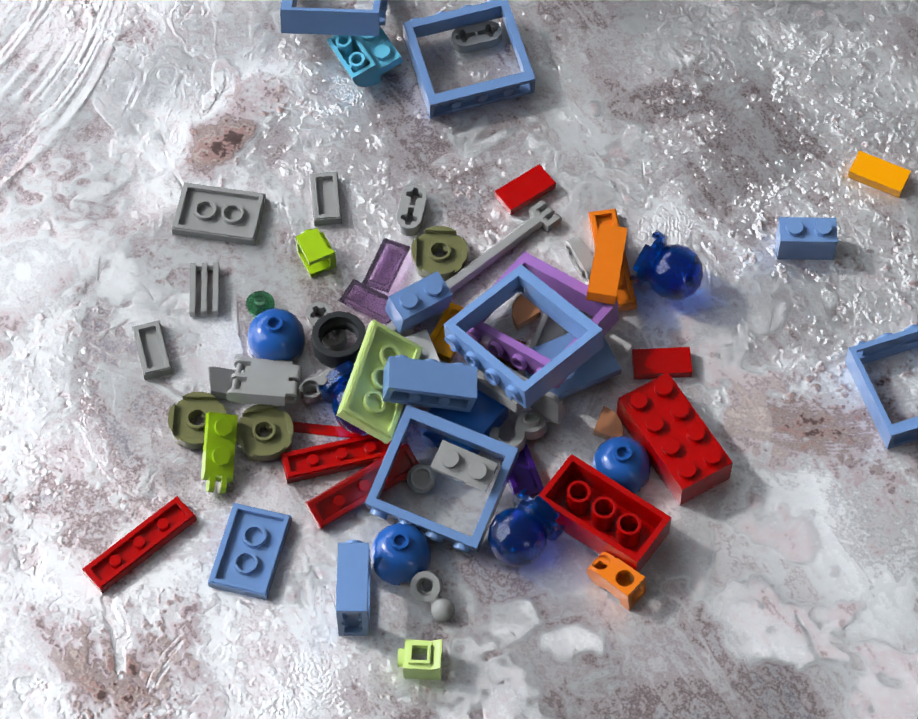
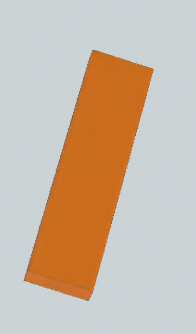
[588,209,637,312]
[586,223,628,305]

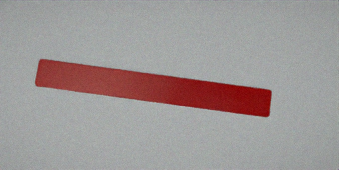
[265,421,362,438]

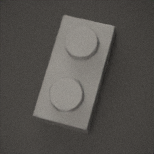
[430,440,498,493]

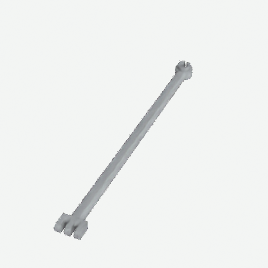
[299,200,562,404]

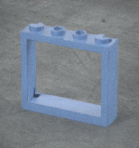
[280,0,388,36]
[403,0,536,118]
[443,264,604,409]
[845,324,918,450]
[365,404,519,554]

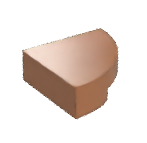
[512,294,541,331]
[593,406,623,439]

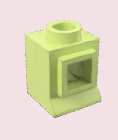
[397,639,443,680]

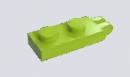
[201,412,238,494]

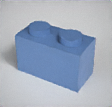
[776,217,838,260]
[385,271,453,333]

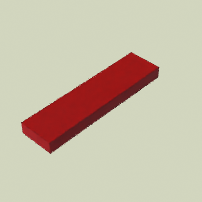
[281,430,396,484]
[305,443,419,529]
[82,496,197,594]

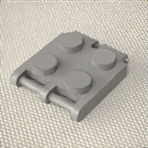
[226,357,302,406]

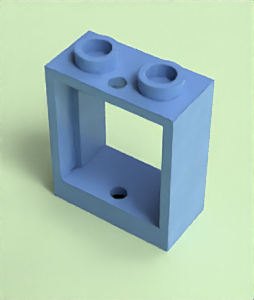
[336,540,371,636]

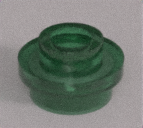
[246,291,275,317]

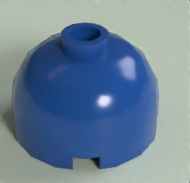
[247,308,306,361]
[592,436,651,494]
[371,523,431,585]

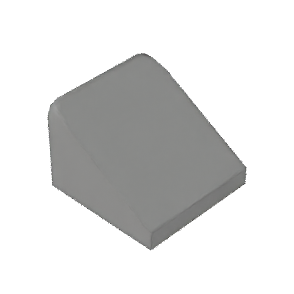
[208,366,240,401]

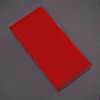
[494,164,556,215]
[631,347,692,380]

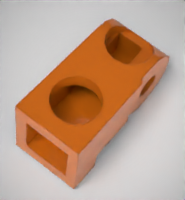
[586,552,646,611]

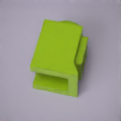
[295,228,337,277]

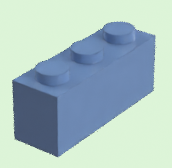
[382,355,477,412]

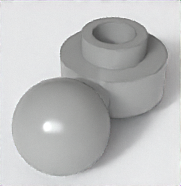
[410,570,455,622]

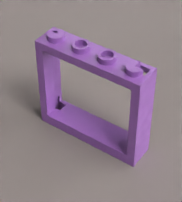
[466,251,619,389]

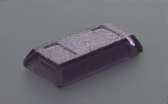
[362,238,410,293]
[339,279,391,325]

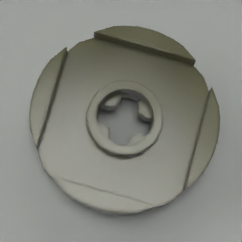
[411,226,468,280]
[168,392,227,449]
[236,404,294,462]

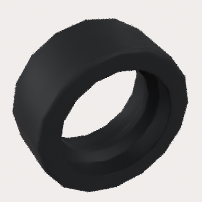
[311,311,366,369]

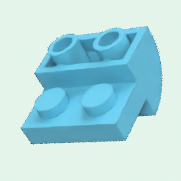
[327,26,403,87]

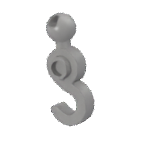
[490,403,567,452]

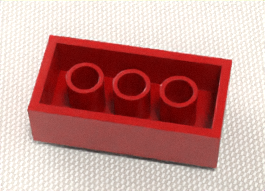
[616,372,733,506]
[536,454,672,572]

